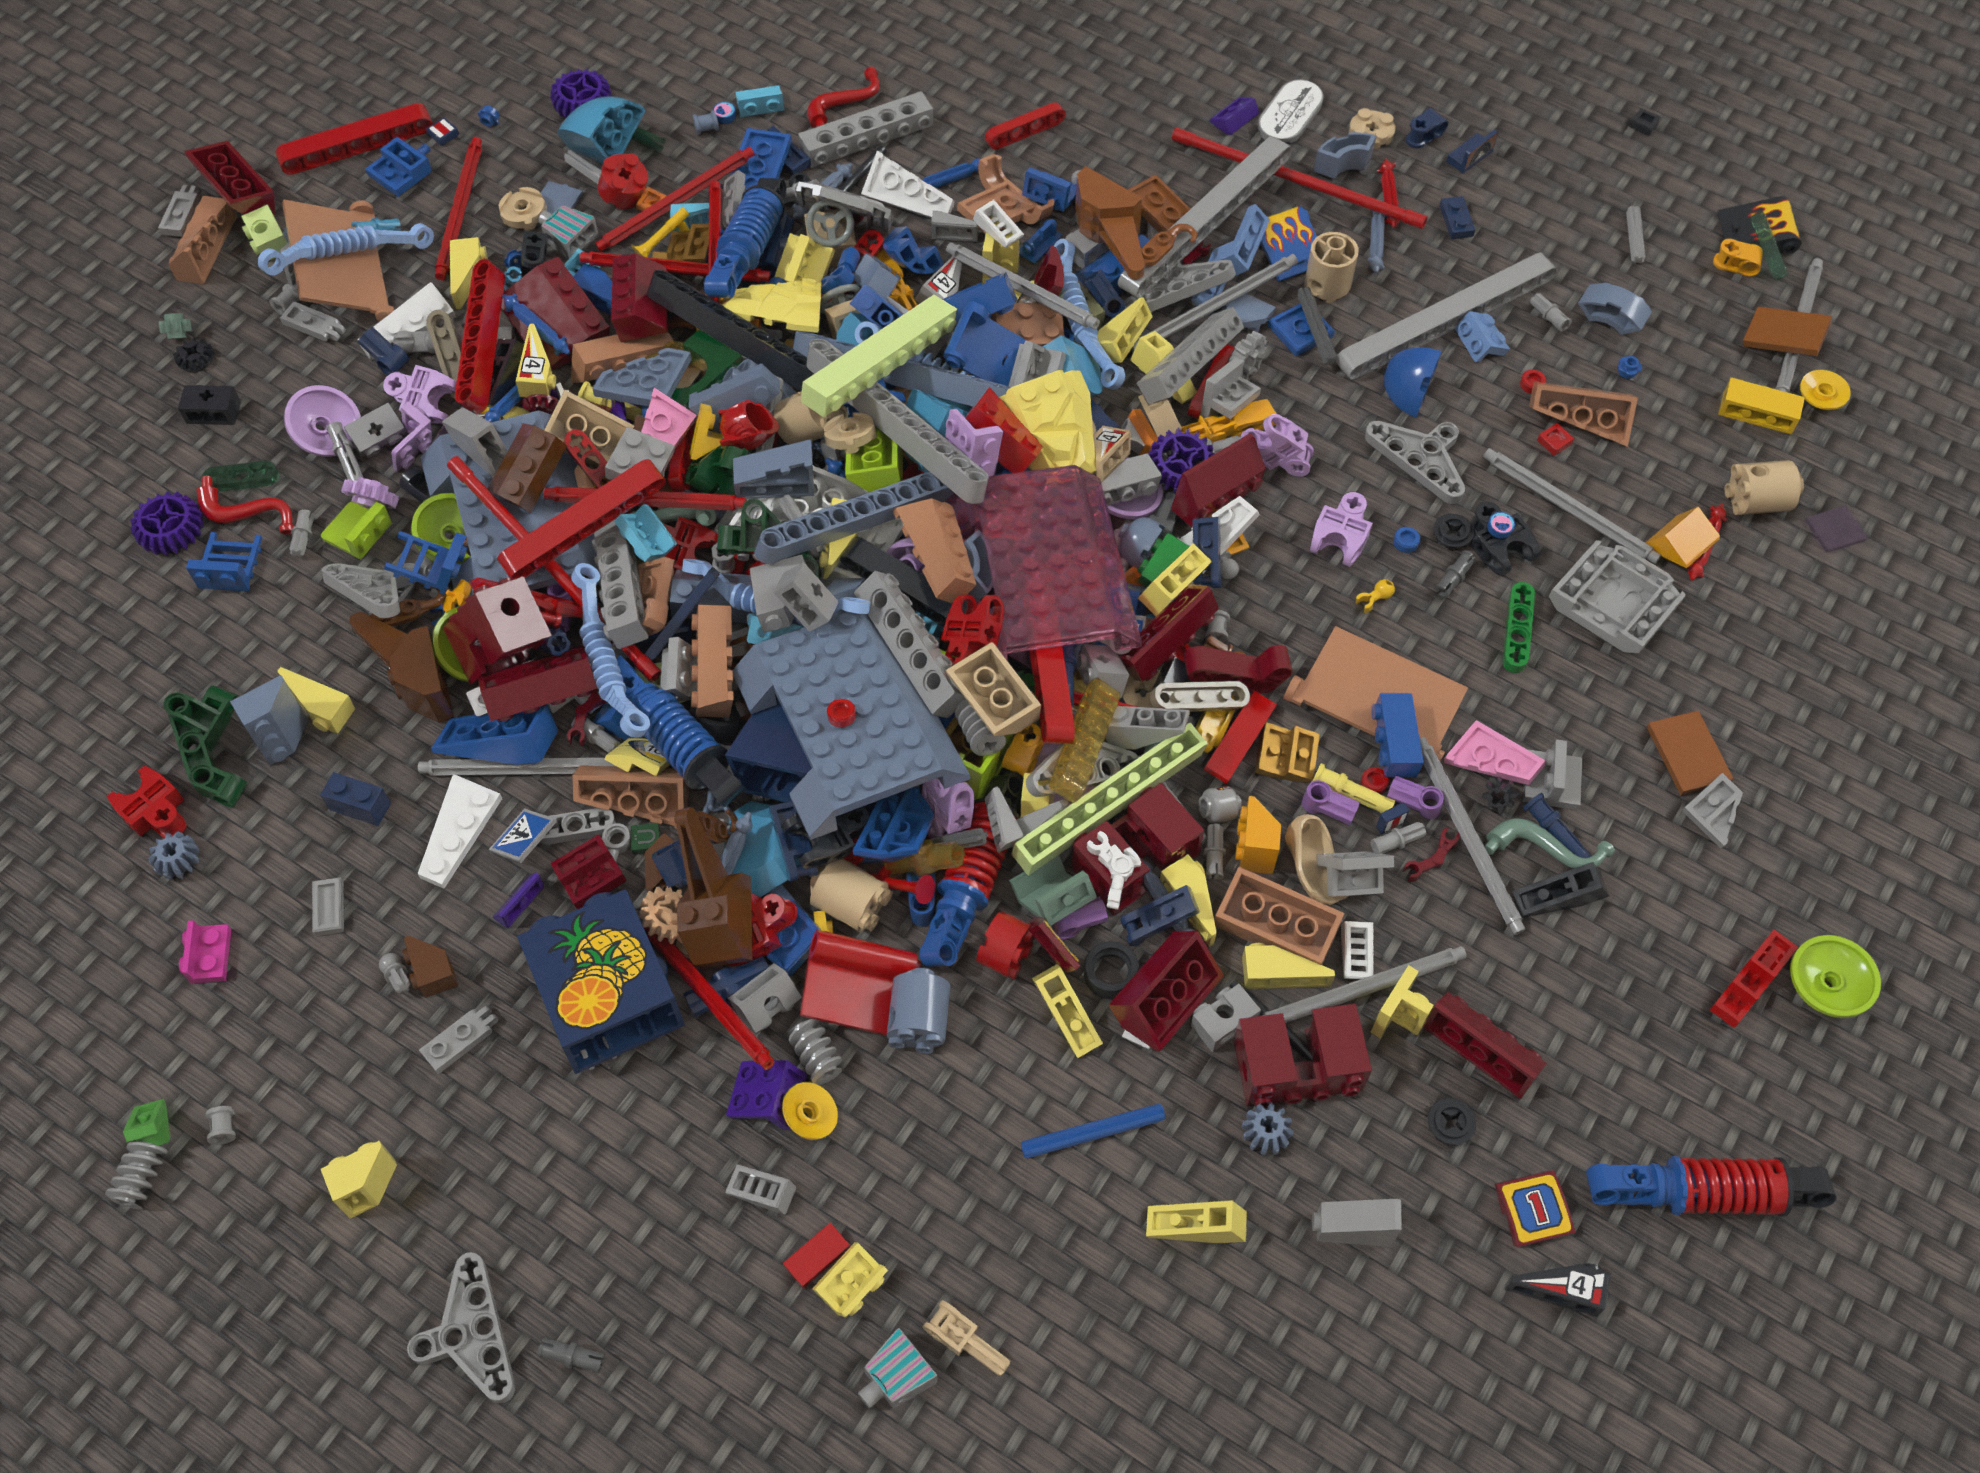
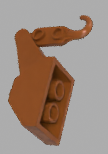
[1075,166,1197,279]

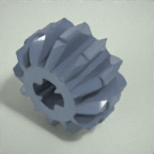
[148,831,200,880]
[1242,1103,1293,1155]

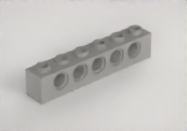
[798,91,933,168]
[1137,307,1244,404]
[592,521,648,649]
[854,571,965,718]

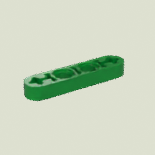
[1502,582,1535,673]

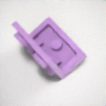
[391,401,432,472]
[945,409,1003,477]

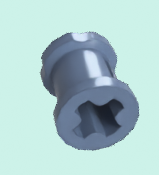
[692,110,719,135]

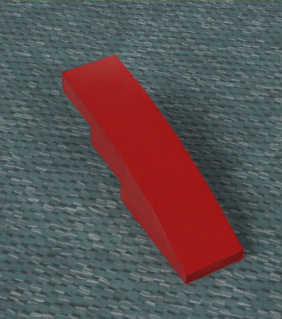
[1203,690,1277,784]
[1710,930,1798,1028]

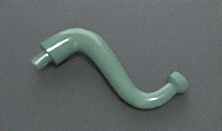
[631,507,717,526]
[1484,818,1615,869]

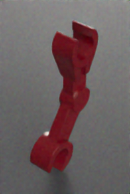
[1182,240,1211,265]
[567,685,607,746]
[1402,827,1460,882]

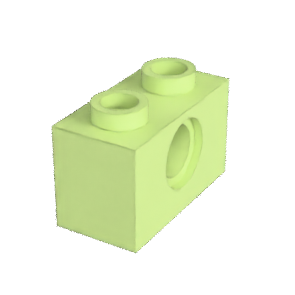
[242,205,287,261]

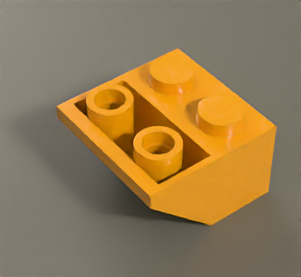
[1235,796,1281,875]

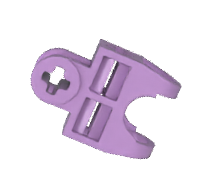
[383,365,457,424]
[1241,414,1314,477]
[1310,492,1373,567]
[922,778,974,838]

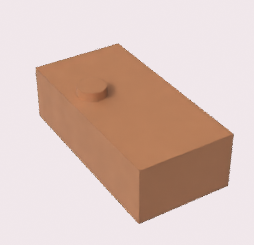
[1215,867,1344,965]

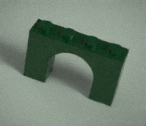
[635,329,743,409]

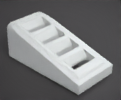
[973,200,1024,248]
[1341,921,1373,980]

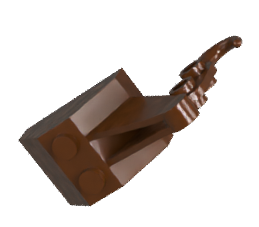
[349,586,454,723]
[674,807,752,968]

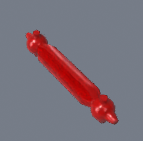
[1377,158,1400,229]
[1687,503,1727,581]

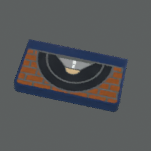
[1446,130,1498,174]

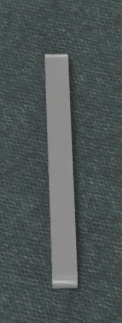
[1118,136,1292,298]
[1335,252,1557,380]
[806,339,988,504]

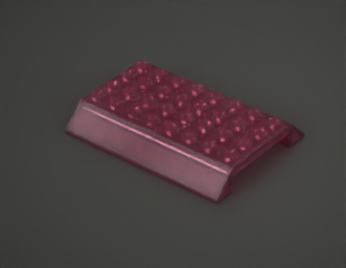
[947,465,1142,660]

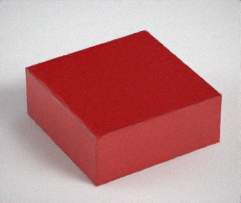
[1537,423,1574,456]

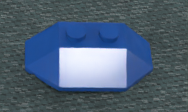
[853,786,935,862]

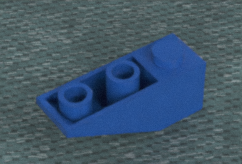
[850,284,904,329]

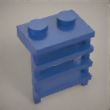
[384,531,468,595]
[186,532,262,592]

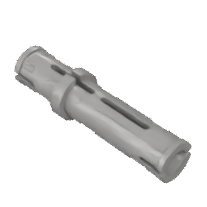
[326,422,364,481]

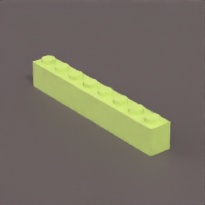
[800,295,957,417]
[1011,723,1207,876]

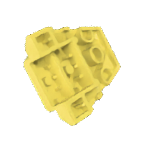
[722,278,821,333]
[999,370,1096,490]

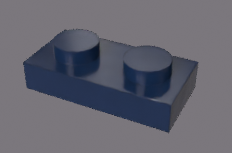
[1439,196,1475,239]

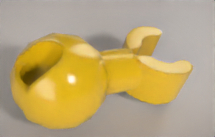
[1356,579,1395,613]

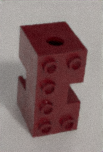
[443,576,552,685]
[1072,783,1205,916]
[1233,1004,1372,1108]

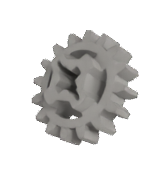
[1229,331,1268,380]

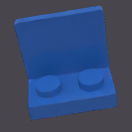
[1022,167,1076,212]

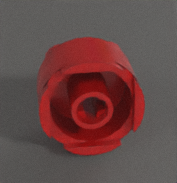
[597,153,648,209]
[976,911,1034,980]

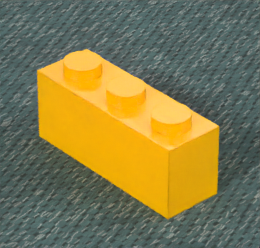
[1718,378,1805,435]

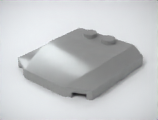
[796,181,891,234]
[1549,540,1686,653]

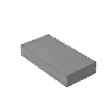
[312,877,344,936]

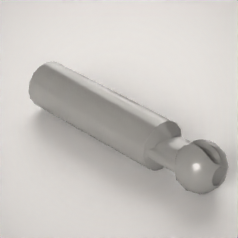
[393,326,516,354]

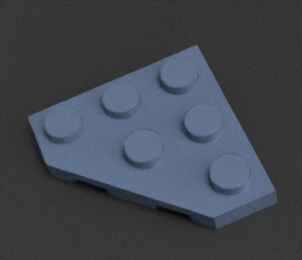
[593,348,692,407]

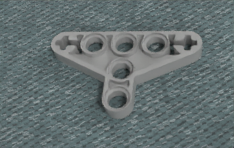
[1124,260,1236,312]
[1365,421,1465,504]
[322,563,419,618]
[1026,708,1139,797]
[407,1252,515,1404]

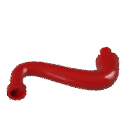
[807,67,880,128]
[196,476,295,535]

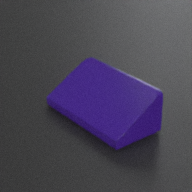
[1210,97,1259,135]
[493,872,544,928]

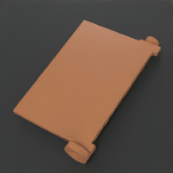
[282,200,394,321]
[1283,626,1468,765]

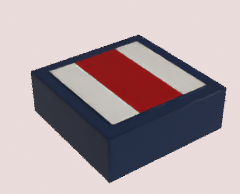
[426,117,459,146]
[1376,803,1410,834]

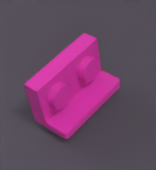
[179,920,232,984]

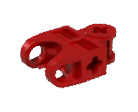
[662,516,718,574]
[941,595,1004,666]
[106,766,186,839]
[728,893,798,967]

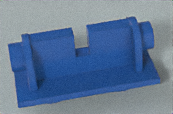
[1019,219,1063,264]

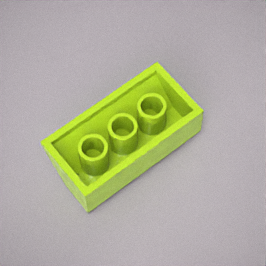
[845,425,903,492]

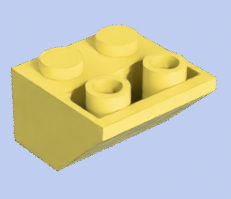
[321,1141,397,1219]

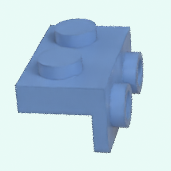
[1455,311,1510,362]

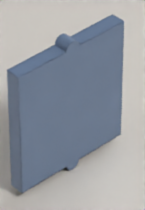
[541,181,583,214]

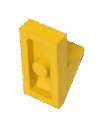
[690,403,724,460]

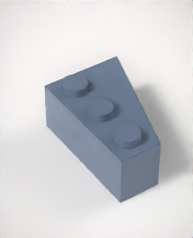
[689,363,780,434]
[733,439,814,499]

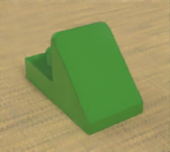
[123,1099,170,1146]

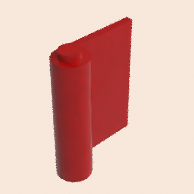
[800,929,921,1036]

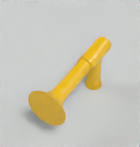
[631,207,690,257]

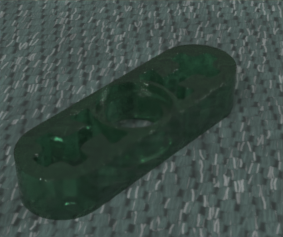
[202,461,279,492]

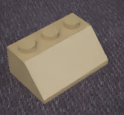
[544,390,634,469]
[946,642,1041,736]

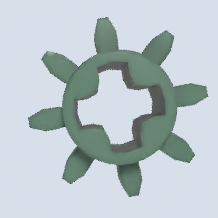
[158,313,192,339]

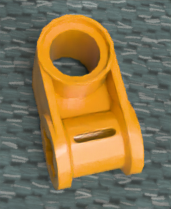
[1713,239,1763,277]
[1002,724,1044,777]

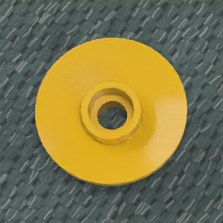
[1800,370,1851,410]
[782,1082,838,1140]

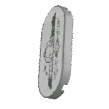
[1258,80,1324,143]

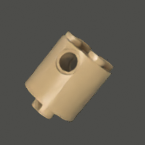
[1304,232,1359,304]
[773,391,848,444]
[1725,460,1804,515]
[810,858,893,933]

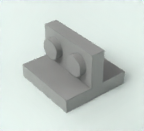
[1009,341,1067,387]
[1200,357,1261,419]
[660,637,697,702]
[1523,739,1582,810]
[1317,851,1394,896]

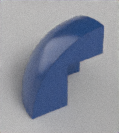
[883,226,944,274]
[1384,348,1442,418]

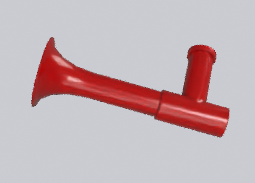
[869,860,935,904]

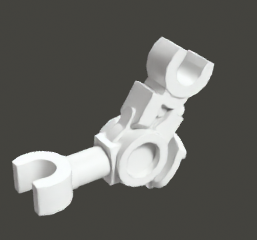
[1087,831,1141,909]

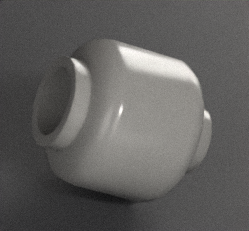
[1198,786,1242,824]

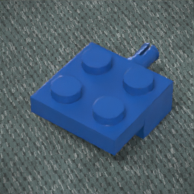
[365,137,432,197]

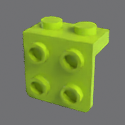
[321,501,392,560]

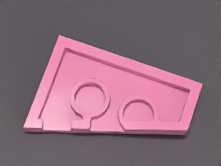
[641,388,697,448]
[1444,720,1545,785]

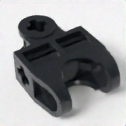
[521,230,548,277]
[1471,501,1540,576]
[781,806,869,869]

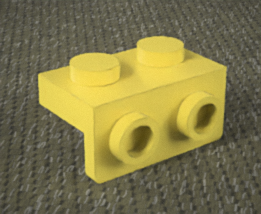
[812,1242,888,1317]

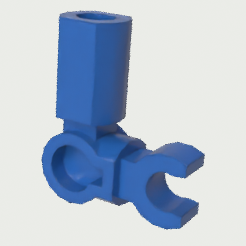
[821,246,860,295]

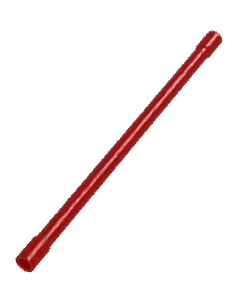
[1172,127,1428,230]
[447,456,661,682]

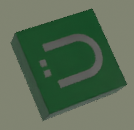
[631,823,660,854]

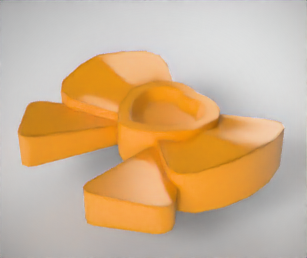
[442,579,471,614]

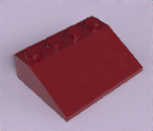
[501,257,610,371]

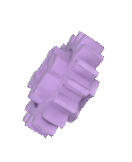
[341,477,399,509]

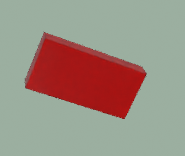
[783,1223,850,1289]

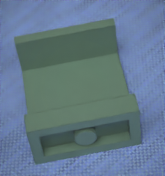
[1010,855,1097,926]

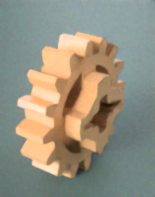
[638,886,683,944]

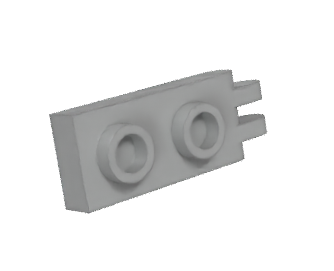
[721,170,746,230]
[158,185,200,237]
[280,301,346,341]
[419,1006,499,1074]

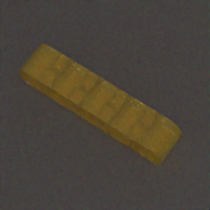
[1048,677,1121,803]

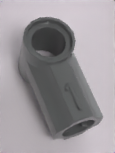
[1149,492,1177,540]

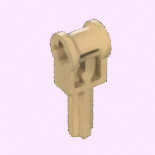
[923,1300,1010,1376]

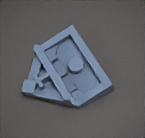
[1222,293,1276,332]

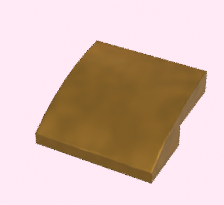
[667,224,709,263]
[1255,722,1320,782]

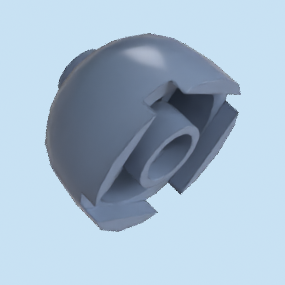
[1118,517,1166,569]

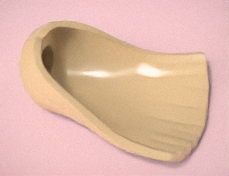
[1285,814,1349,905]

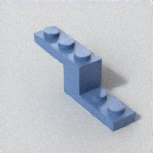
[1191,204,1270,316]

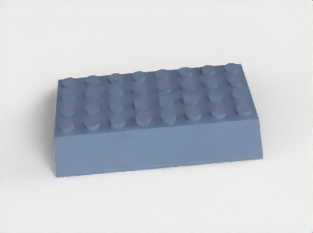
[420,411,599,607]
[733,612,970,840]

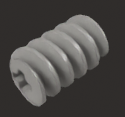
[954,698,1006,756]
[788,1019,842,1085]
[105,1141,168,1209]

